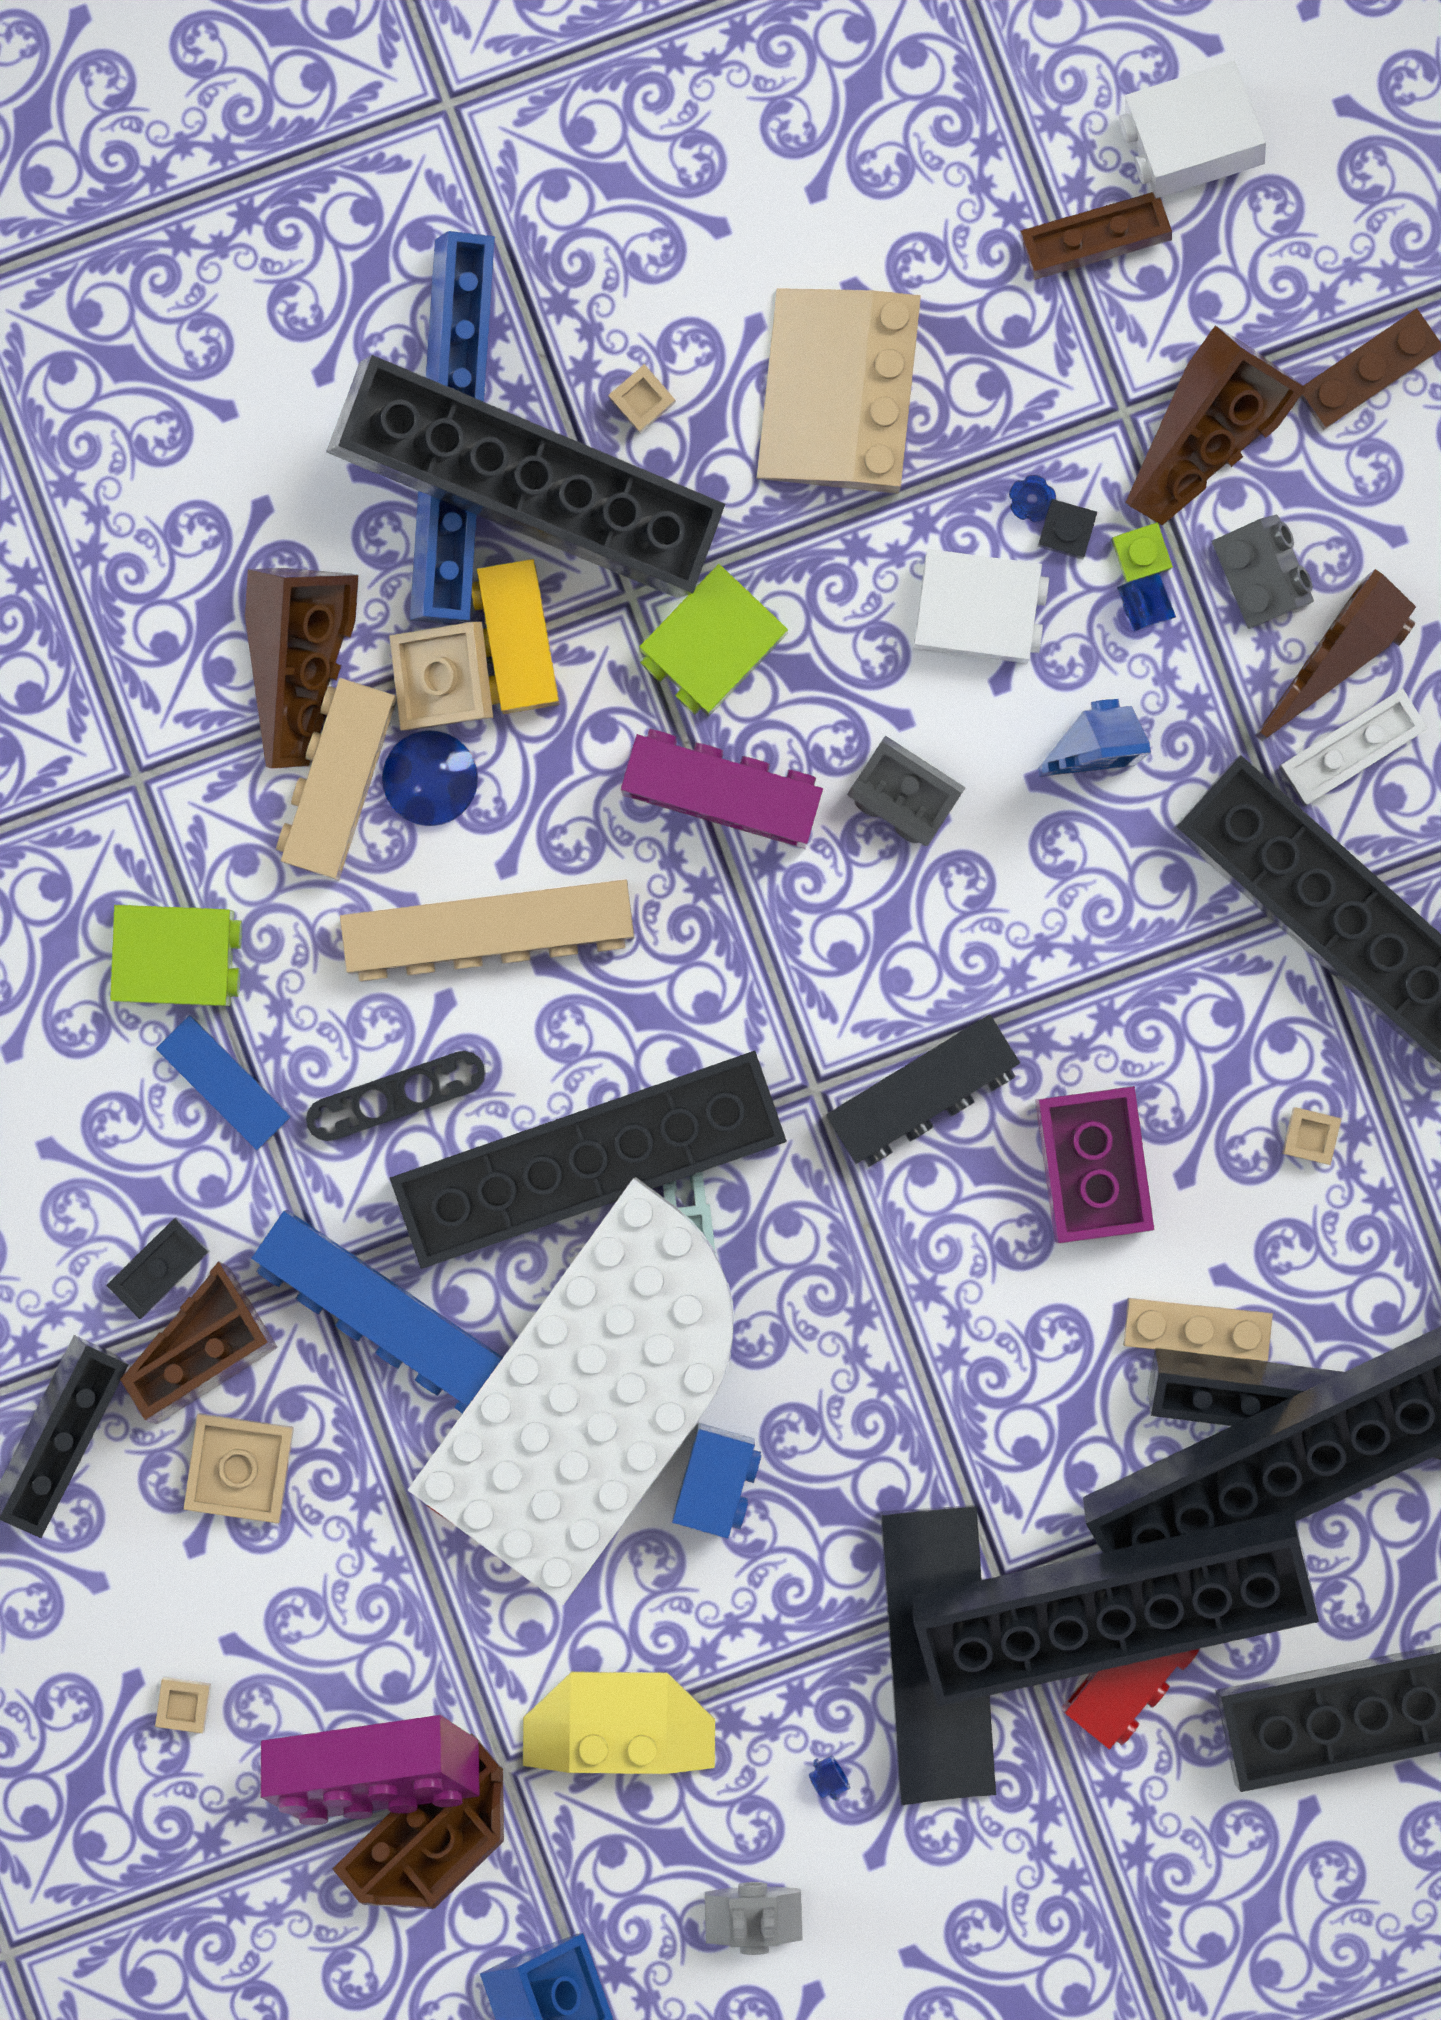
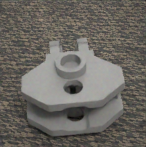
[705,1882,803,1955]

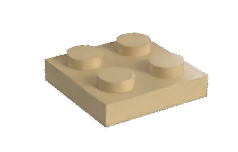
[389,622,493,731]
[183,1413,294,1523]

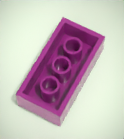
[620,729,823,849]
[261,1715,479,1825]

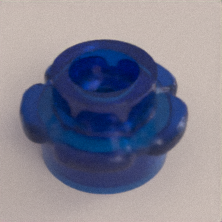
[1009,475,1056,522]
[809,1755,851,1802]

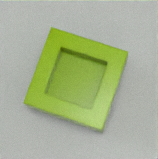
[1111,522,1173,584]

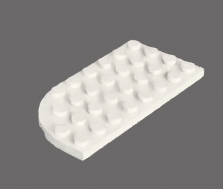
[408,1177,734,1605]

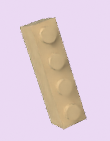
[276,678,397,881]

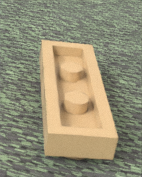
[1123,1298,1273,1361]

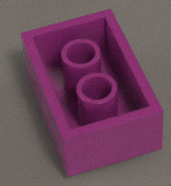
[1035,1086,1155,1243]

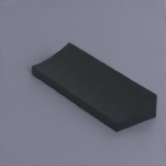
[880,1505,996,1806]

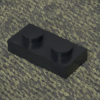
[106,1217,210,1319]

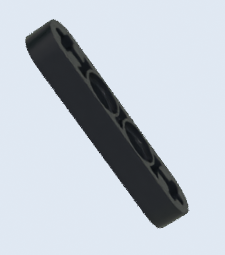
[306,1051,486,1141]

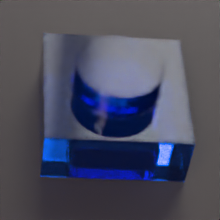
[1117,573,1176,632]

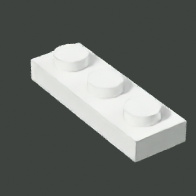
[1279,688,1428,807]

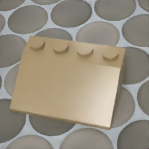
[757,288,921,494]

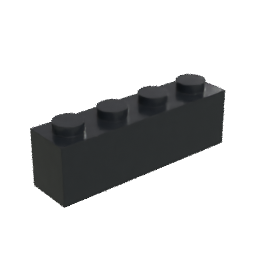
[825,1014,1020,1167]
[0,1335,129,1538]
[1147,1348,1344,1426]

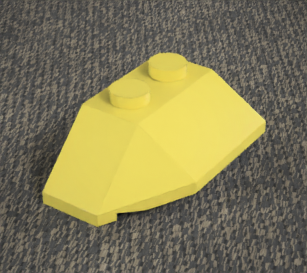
[523,1671,715,1774]

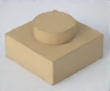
[608,364,676,433]
[1282,1107,1342,1165]
[155,1677,211,1734]

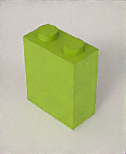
[639,563,788,716]
[110,905,242,1007]

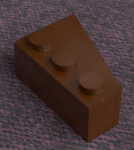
[120,1261,278,1425]

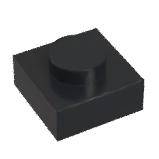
[1037,499,1097,560]

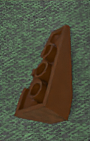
[1125,325,1306,525]
[245,568,359,769]
[1255,569,1416,741]

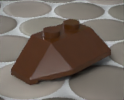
[332,1733,504,1909]

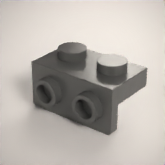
[1211,514,1314,629]
[847,735,966,846]

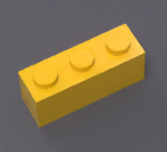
[472,559,560,715]

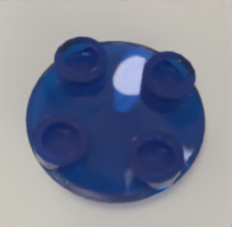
[382,730,478,826]

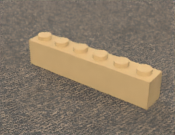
[340,879,635,982]

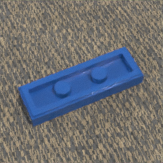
[156,1015,292,1151]

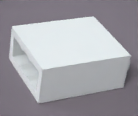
[1119,60,1266,198]
[913,549,1049,664]

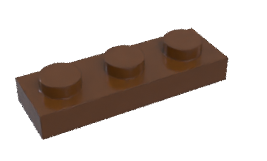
[1020,192,1172,280]
[1300,308,1441,430]

